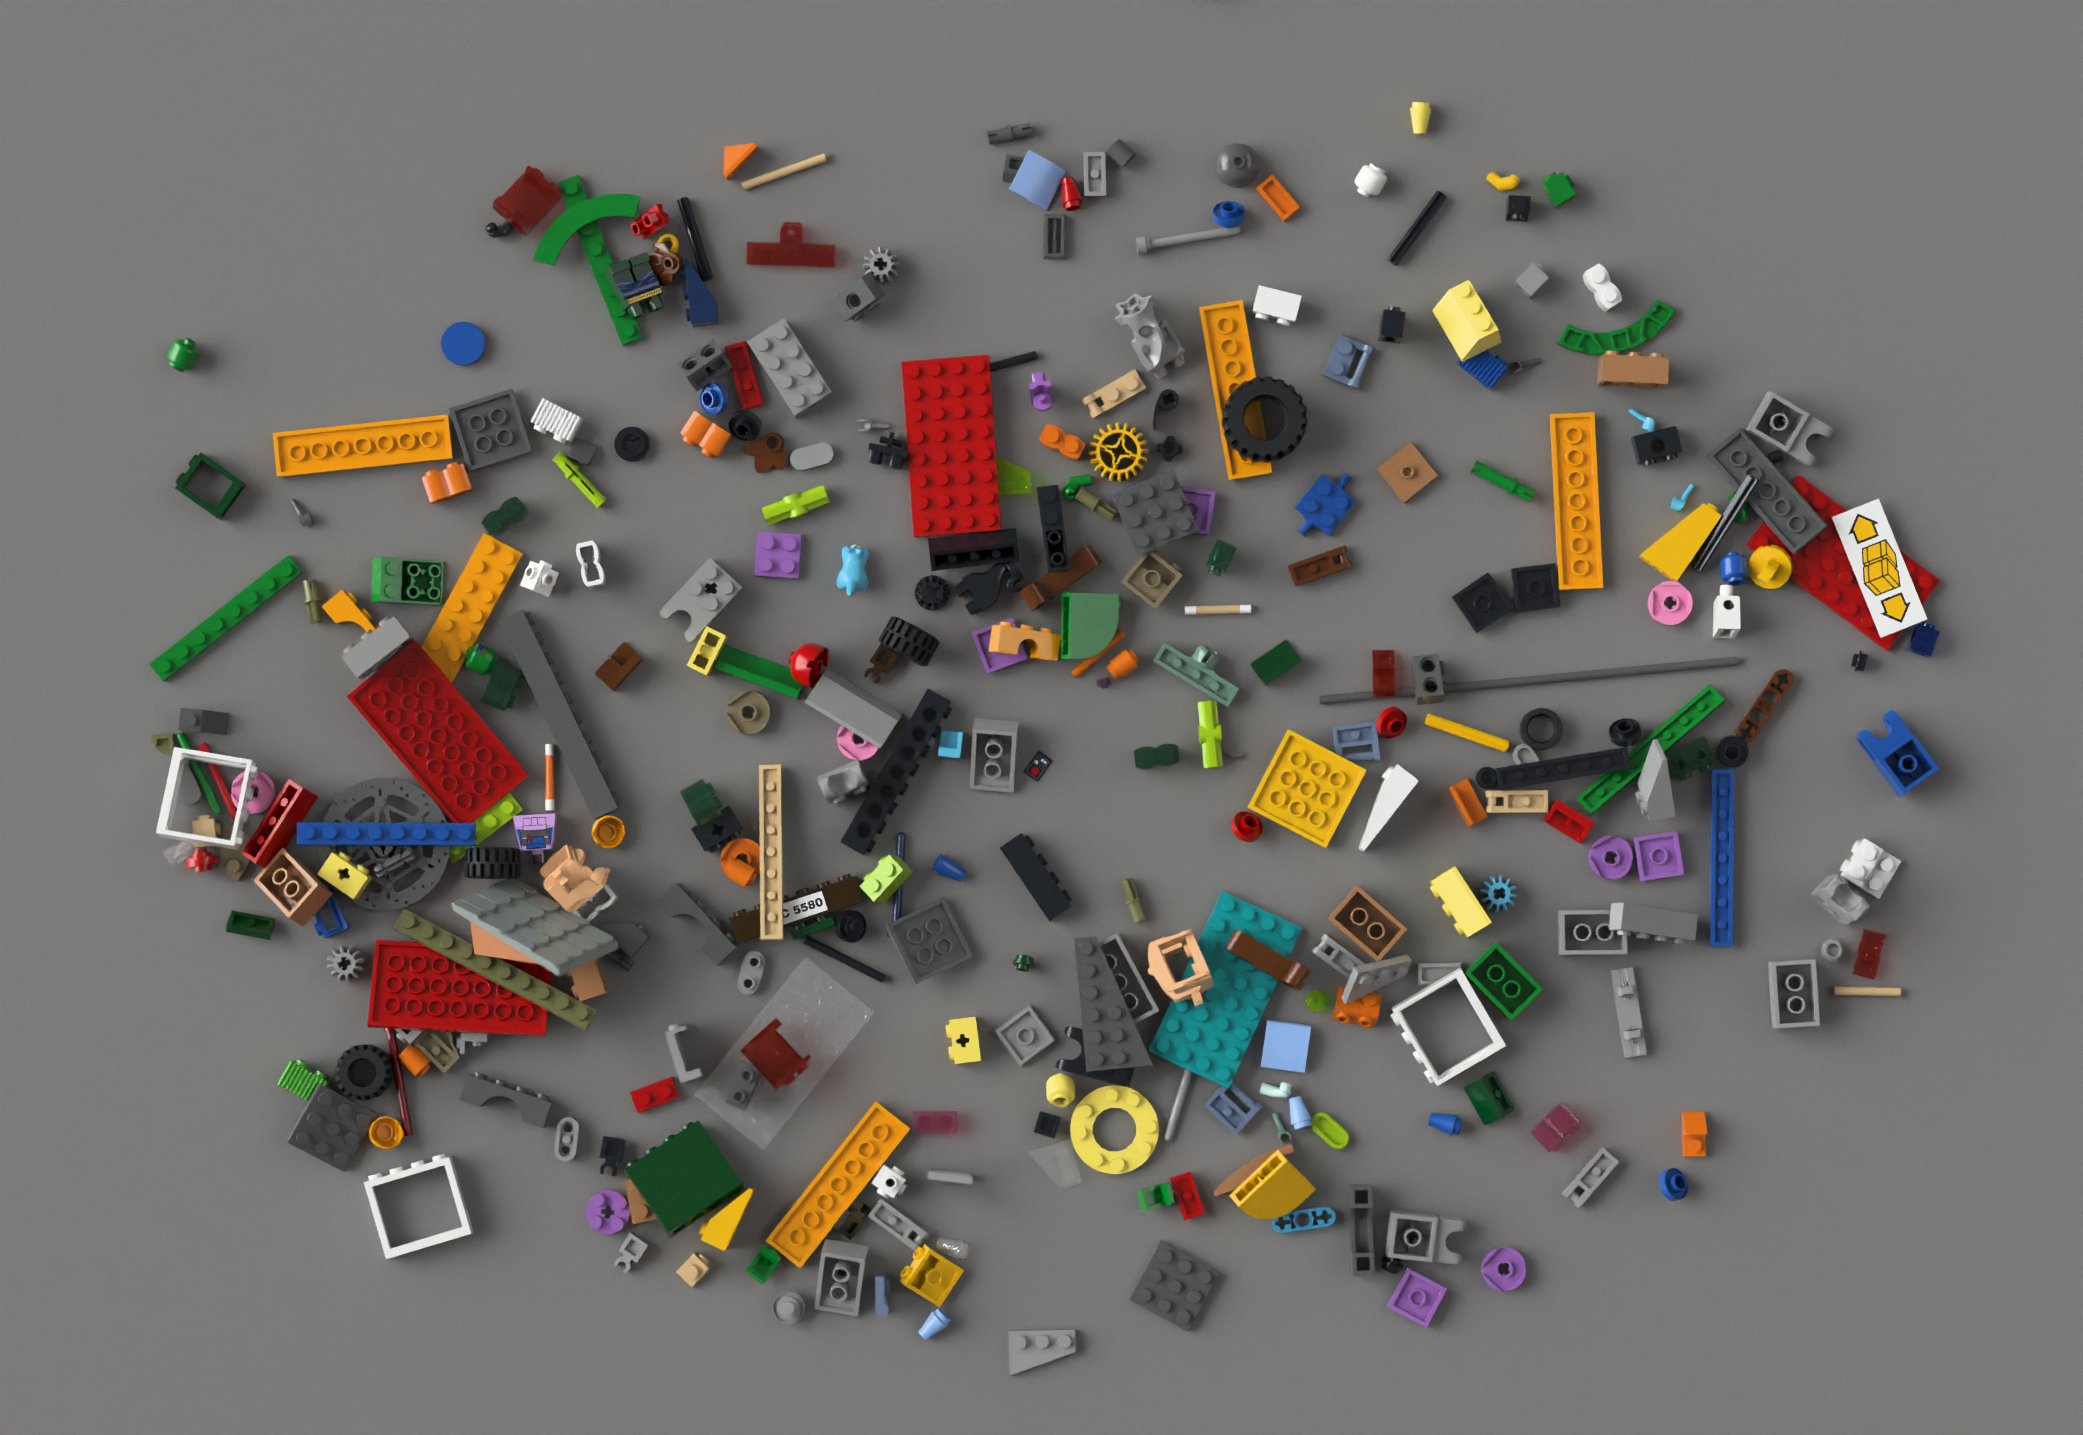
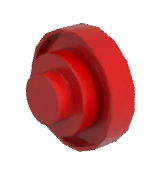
[1376,706,1407,739]
[1231,811,1263,842]
[185,848,219,873]

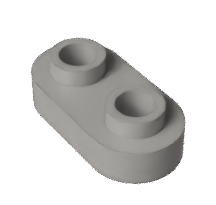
[737,951,766,994]
[554,1117,580,1161]

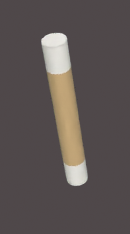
[1185,605,1251,615]

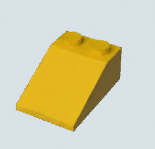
[699,1186,756,1251]

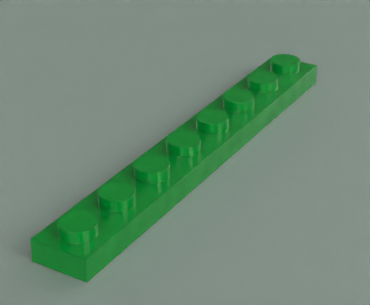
[558,175,643,346]
[150,555,303,682]
[1576,684,1725,816]

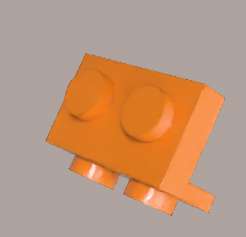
[1332,986,1382,1028]

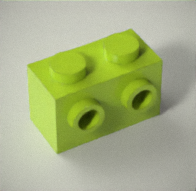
[860,855,913,903]

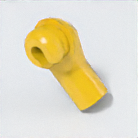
[1486,170,1520,191]

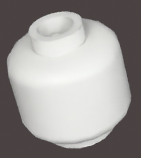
[1355,163,1387,197]

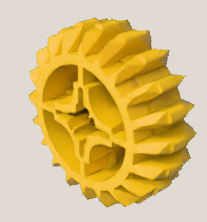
[1089,422,1148,482]

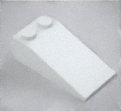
[1358,764,1419,852]

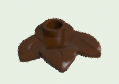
[649,242,683,286]
[744,432,787,473]

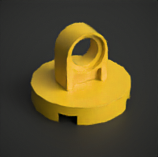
[1748,545,1792,589]

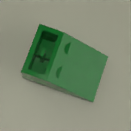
[371,557,444,605]

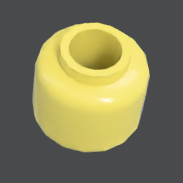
[1046,1073,1075,1107]

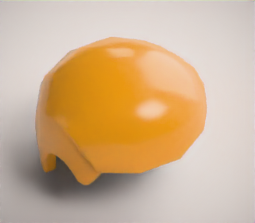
[592,815,626,849]
[369,1116,404,1150]

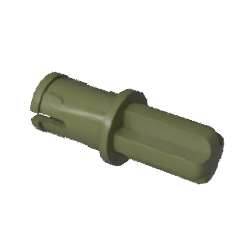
[1074,487,1117,521]
[302,579,323,624]
[1121,878,1147,922]

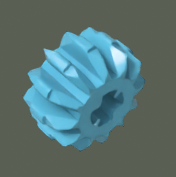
[1479,875,1518,913]

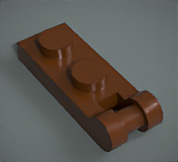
[1288,545,1353,587]

